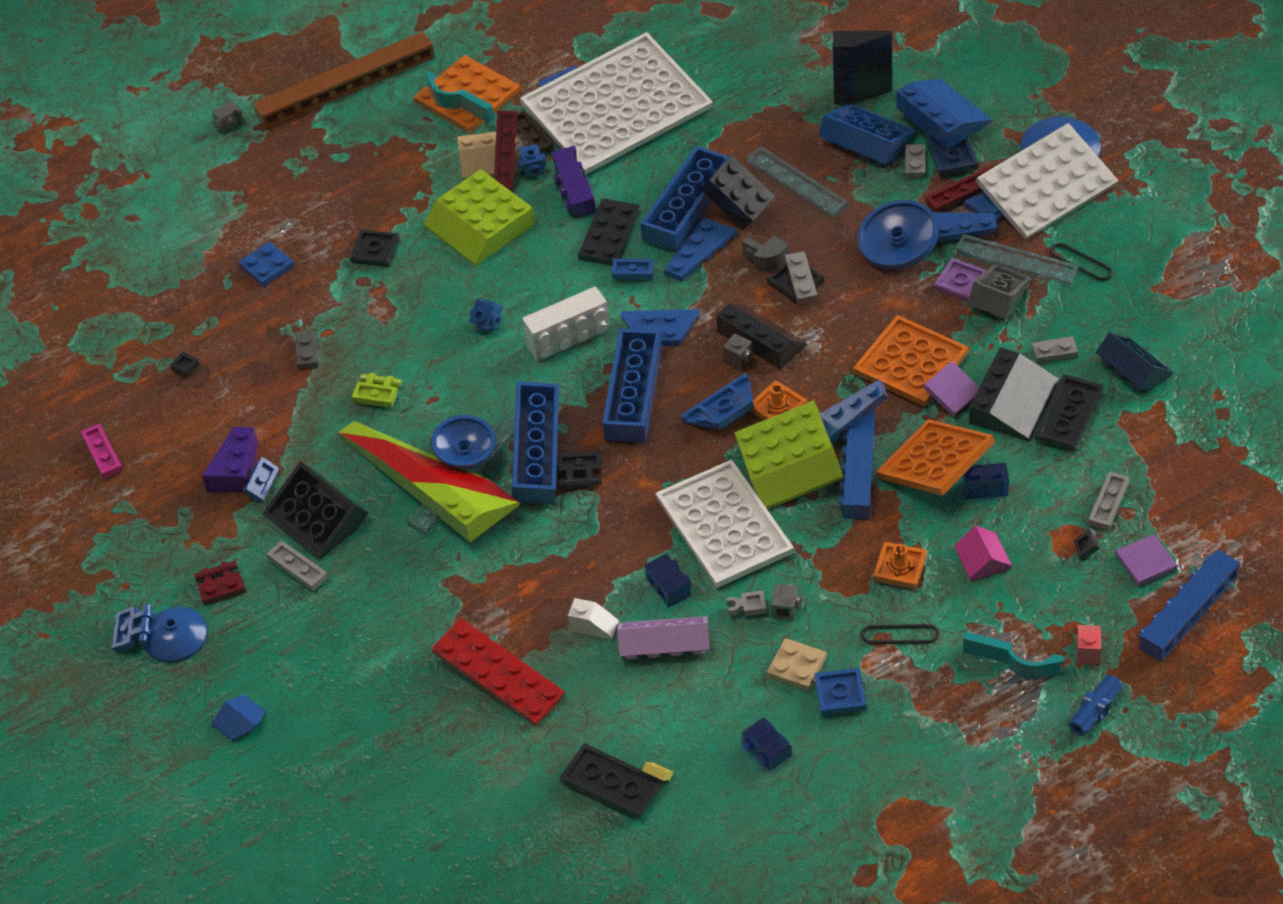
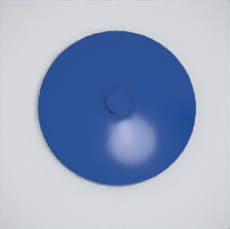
[1021,117,1101,157]
[858,200,939,270]

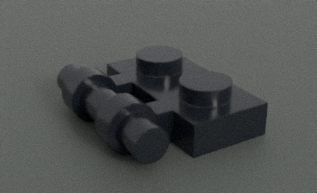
[558,452,602,489]

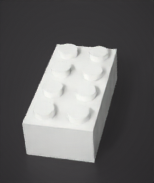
[522,286,610,361]

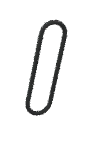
[1050,243,1113,280]
[861,624,940,644]

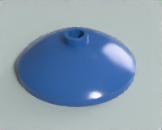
[432,415,496,468]
[143,607,208,663]

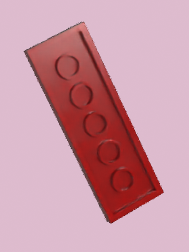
[432,618,565,727]

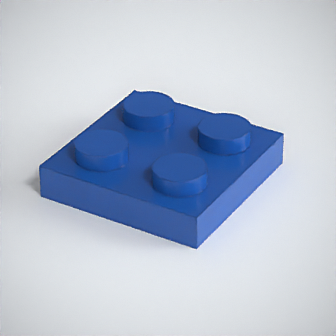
[238,241,295,288]
[814,668,866,716]

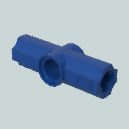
[1068,675,1123,737]

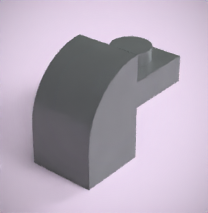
[742,236,790,271]

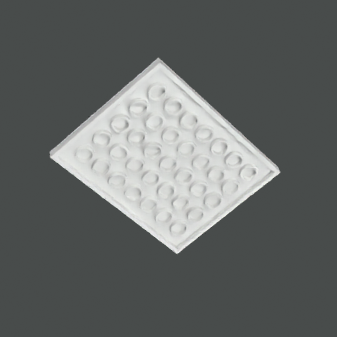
[520,32,713,175]

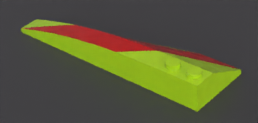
[338,421,519,542]

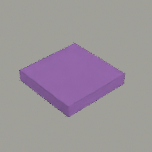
[933,258,986,302]
[923,361,979,417]
[1115,534,1178,587]

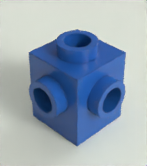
[517,144,547,178]
[469,299,503,332]

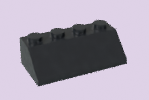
[716,303,807,370]

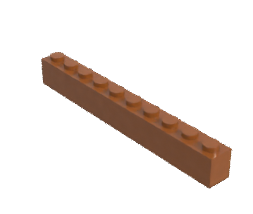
[253,31,435,130]

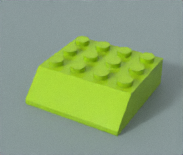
[424,169,535,266]
[735,400,844,509]

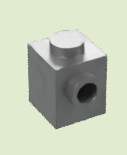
[723,333,753,371]
[771,583,801,620]

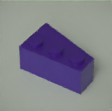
[552,145,596,219]
[202,427,258,492]

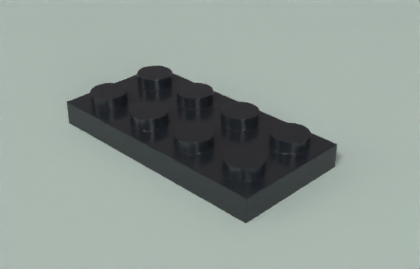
[578,198,640,266]
[1035,374,1104,452]
[560,743,664,820]

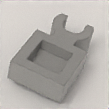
[726,590,767,616]

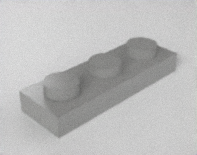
[785,251,818,304]
[1088,472,1130,531]
[266,541,328,591]

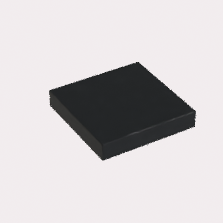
[350,230,400,267]
[766,264,824,304]

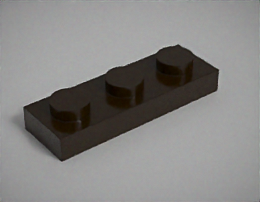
[516,110,554,154]

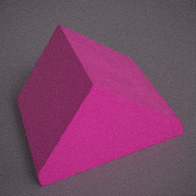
[954,526,1012,581]

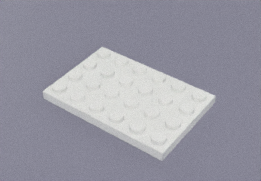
[976,123,1119,240]
[656,459,794,588]

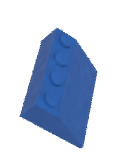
[896,79,992,149]
[819,104,918,165]

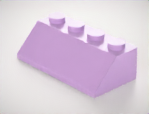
[617,616,710,659]

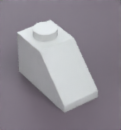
[568,598,619,640]

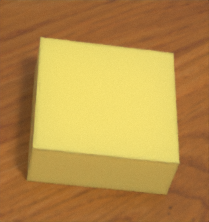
[642,762,674,781]

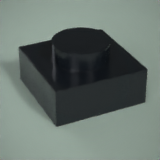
[170,352,200,378]
[1073,528,1100,560]

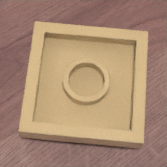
[767,638,827,691]

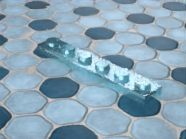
[747,146,848,218]
[956,234,1079,285]

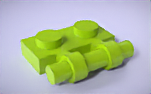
[351,373,402,408]

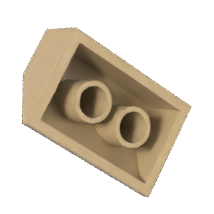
[457,132,521,180]

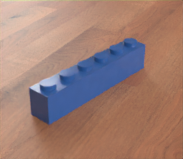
[839,409,875,519]
[1138,549,1240,662]

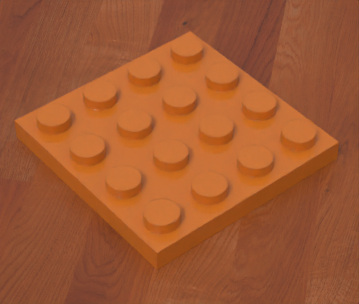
[413,55,521,134]
[853,315,969,407]
[876,419,995,496]

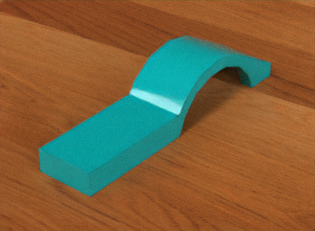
[425,70,494,123]
[963,632,1066,679]

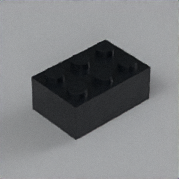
[700,155,775,230]

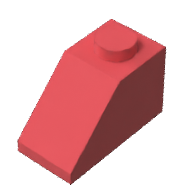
[1077,625,1101,665]

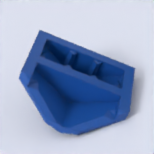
[211,695,265,742]

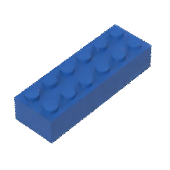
[640,146,729,252]
[602,329,662,442]
[511,382,559,504]

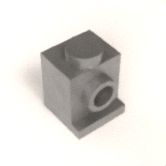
[212,101,244,133]

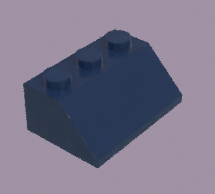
[1095,332,1174,391]

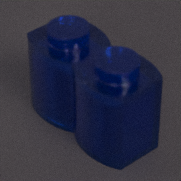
[741,718,793,770]

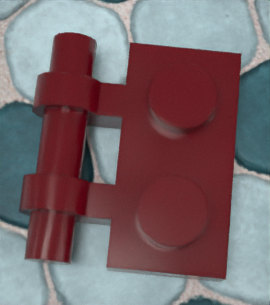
[194,561,246,606]

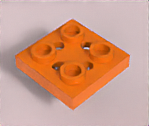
[750,380,808,420]
[873,542,927,590]

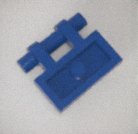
[112,604,153,653]

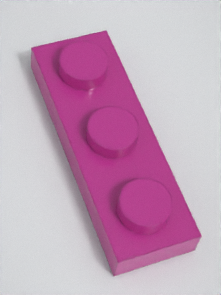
[80,424,123,479]

